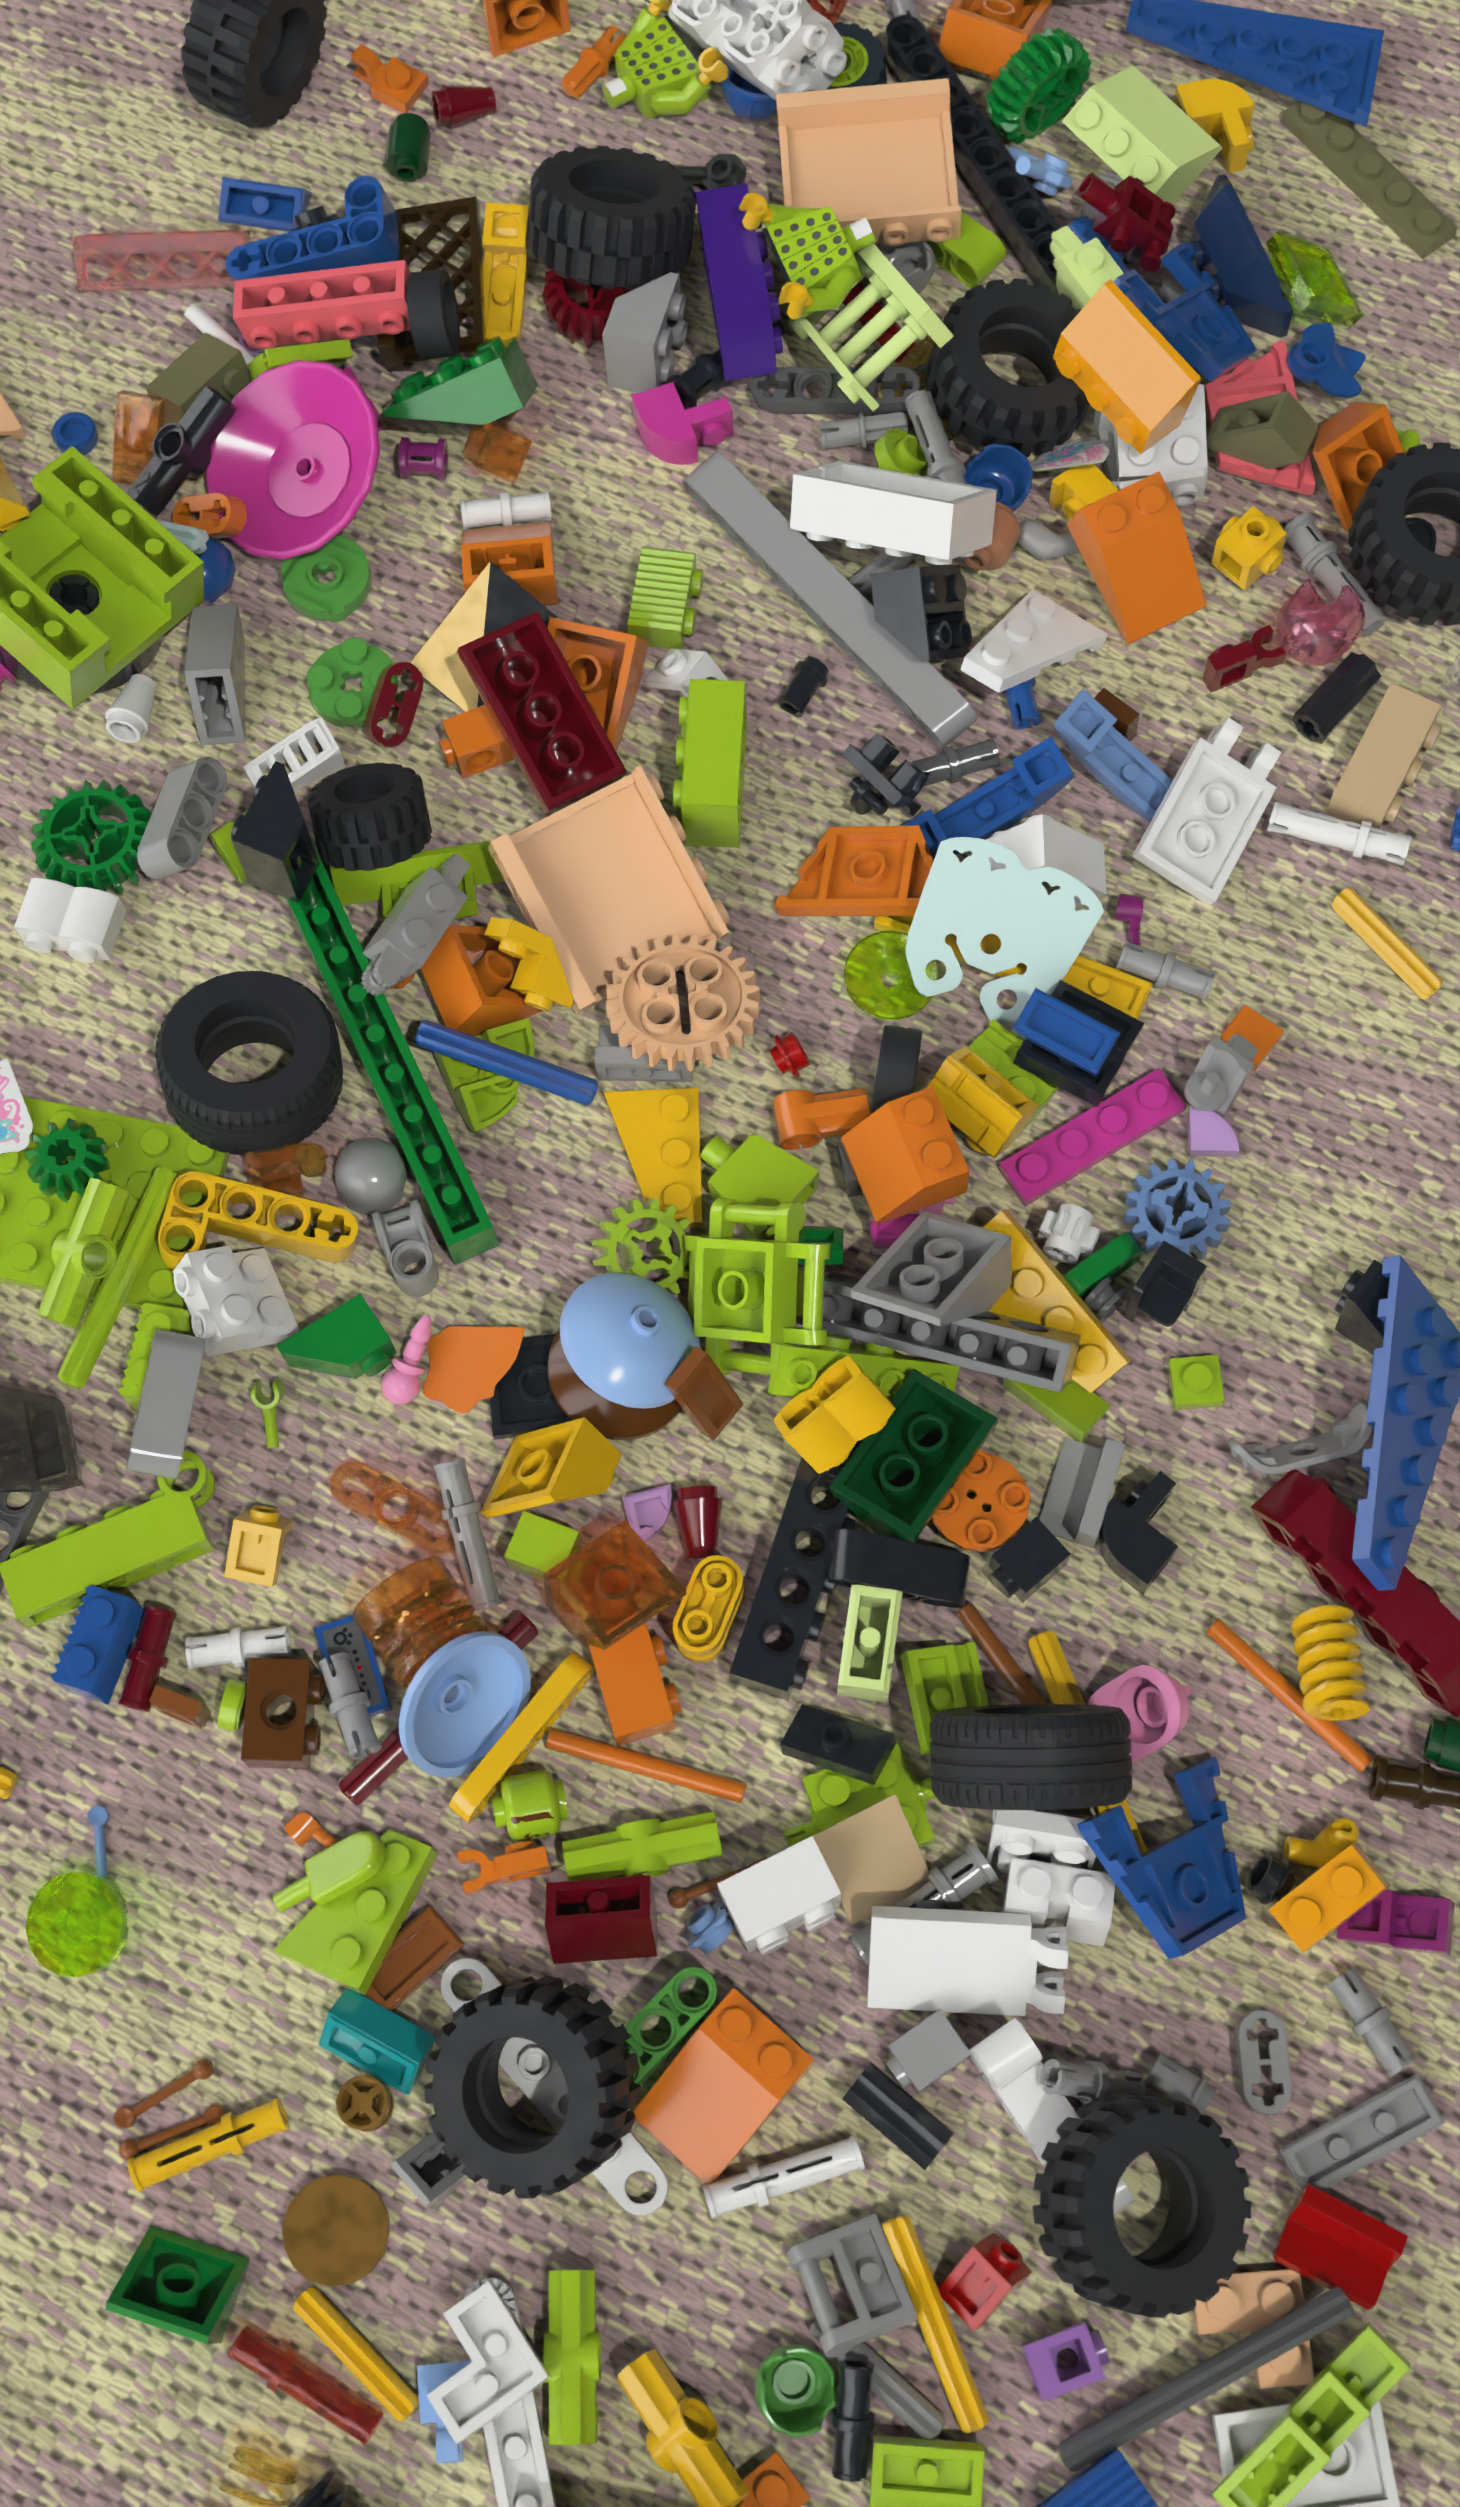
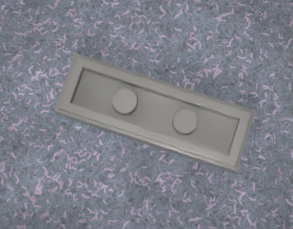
[1277,2073,1446,2193]

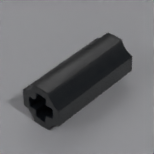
[1292,652,1382,744]
[842,2063,954,2170]

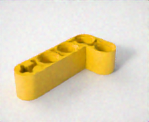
[158,1171,358,1270]

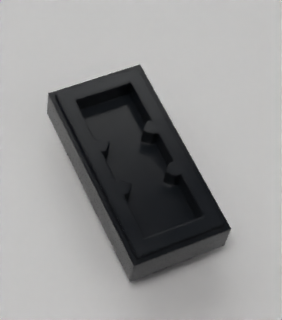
[780,1704,896,1785]

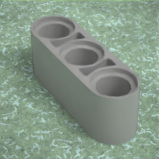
[137,756,227,880]
[126,1329,206,1480]

